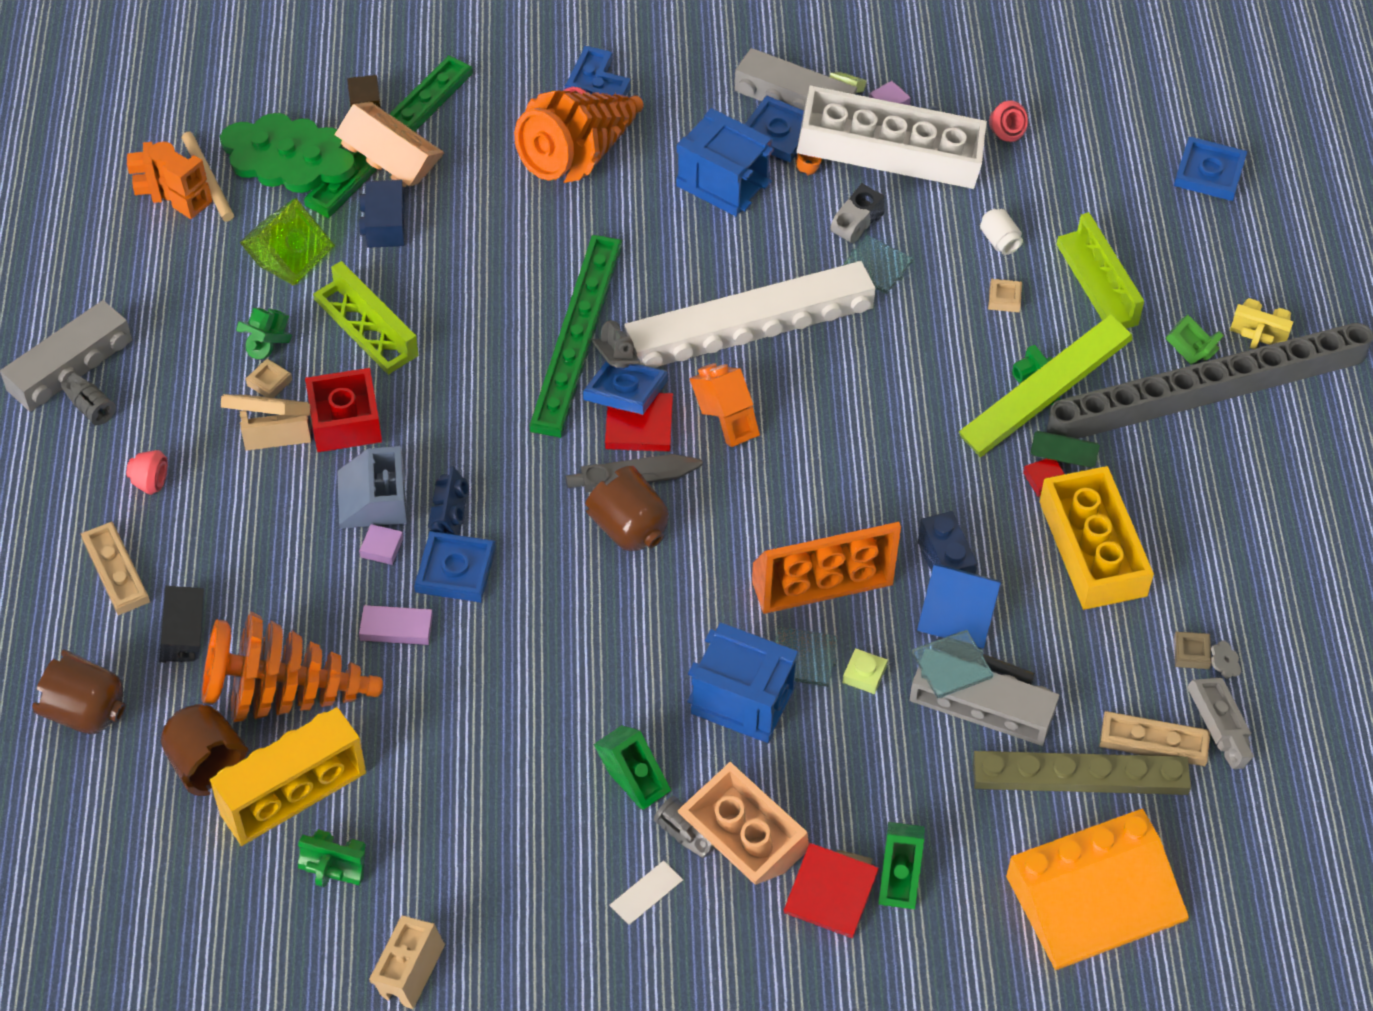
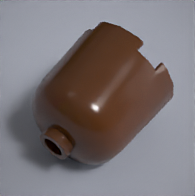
[585,466,669,551]
[32,649,126,735]
[161,704,249,796]

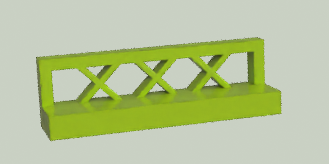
[1056,212,1144,329]
[313,261,419,375]

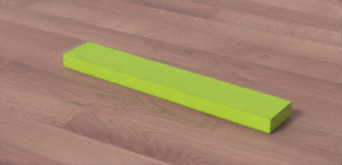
[959,314,1133,458]

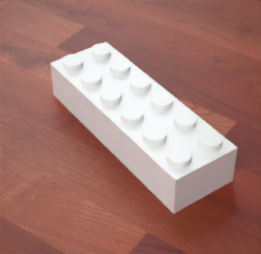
[796,85,987,189]

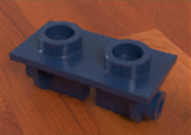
[428,466,469,535]

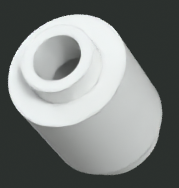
[980,209,1023,255]

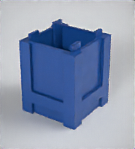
[676,108,774,217]
[687,622,798,744]

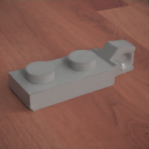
[1187,677,1254,769]

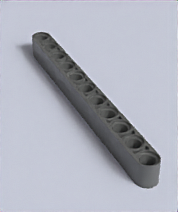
[1047,323,1373,439]

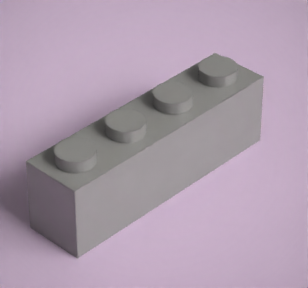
[734,48,857,110]
[0,300,132,412]
[909,650,1060,746]

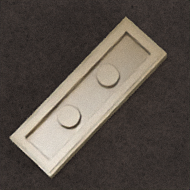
[221,394,310,416]
[81,521,150,615]
[1099,711,1210,766]

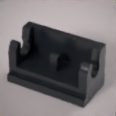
[159,585,204,663]

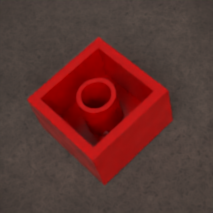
[305,368,382,453]

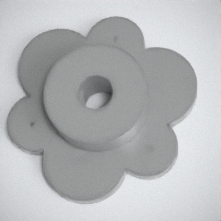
[1211,640,1241,679]

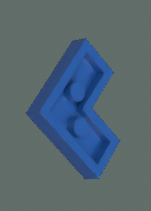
[565,46,631,96]

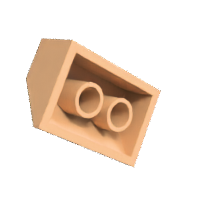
[335,102,444,187]
[678,762,809,885]

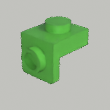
[1165,314,1224,365]

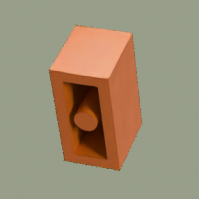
[689,363,754,417]

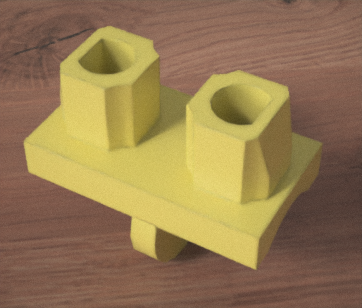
[1230,298,1293,349]

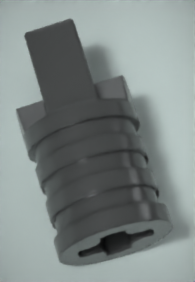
[61,372,116,425]
[654,796,715,858]

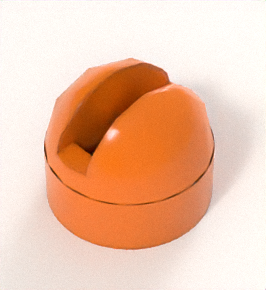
[796,154,822,175]

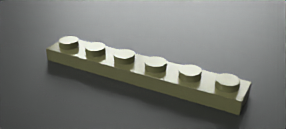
[973,751,1191,795]

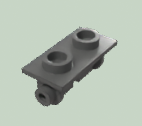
[592,320,640,368]

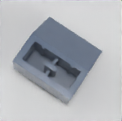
[337,446,407,529]

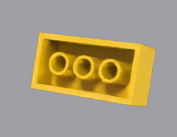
[1039,466,1154,610]
[210,707,366,846]

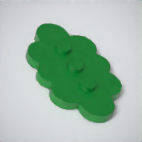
[220,113,356,193]

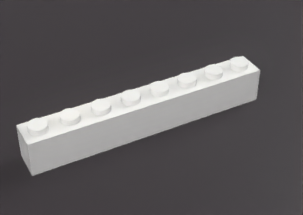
[624,261,875,368]

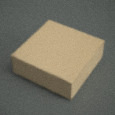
[988,279,1022,312]
[246,359,292,398]

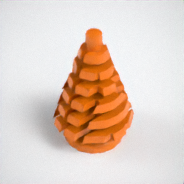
[514,90,644,183]
[202,611,383,722]

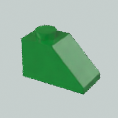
[594,725,672,810]
[878,821,925,910]

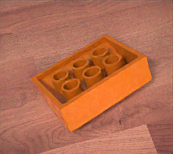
[752,522,901,614]

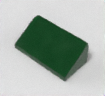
[1030,431,1100,468]

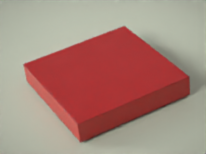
[605,393,673,452]
[784,843,879,939]

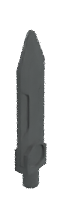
[565,454,703,493]

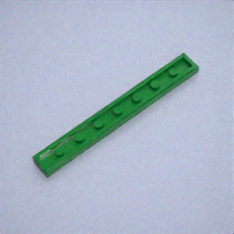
[304,55,473,218]
[529,235,622,438]

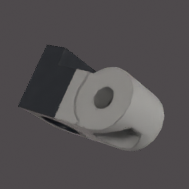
[830,183,884,243]

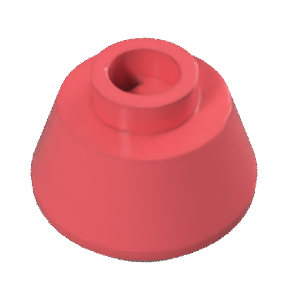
[989,101,1028,142]
[126,450,168,495]

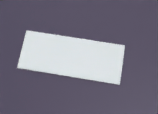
[609,860,683,925]

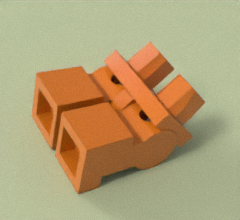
[127,142,213,219]

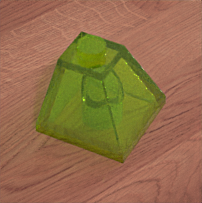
[239,198,335,285]

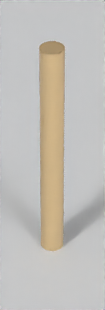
[182,132,234,222]

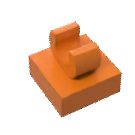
[719,406,760,447]

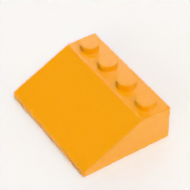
[1006,808,1189,970]

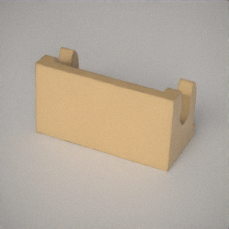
[240,410,311,451]
[369,915,445,1009]

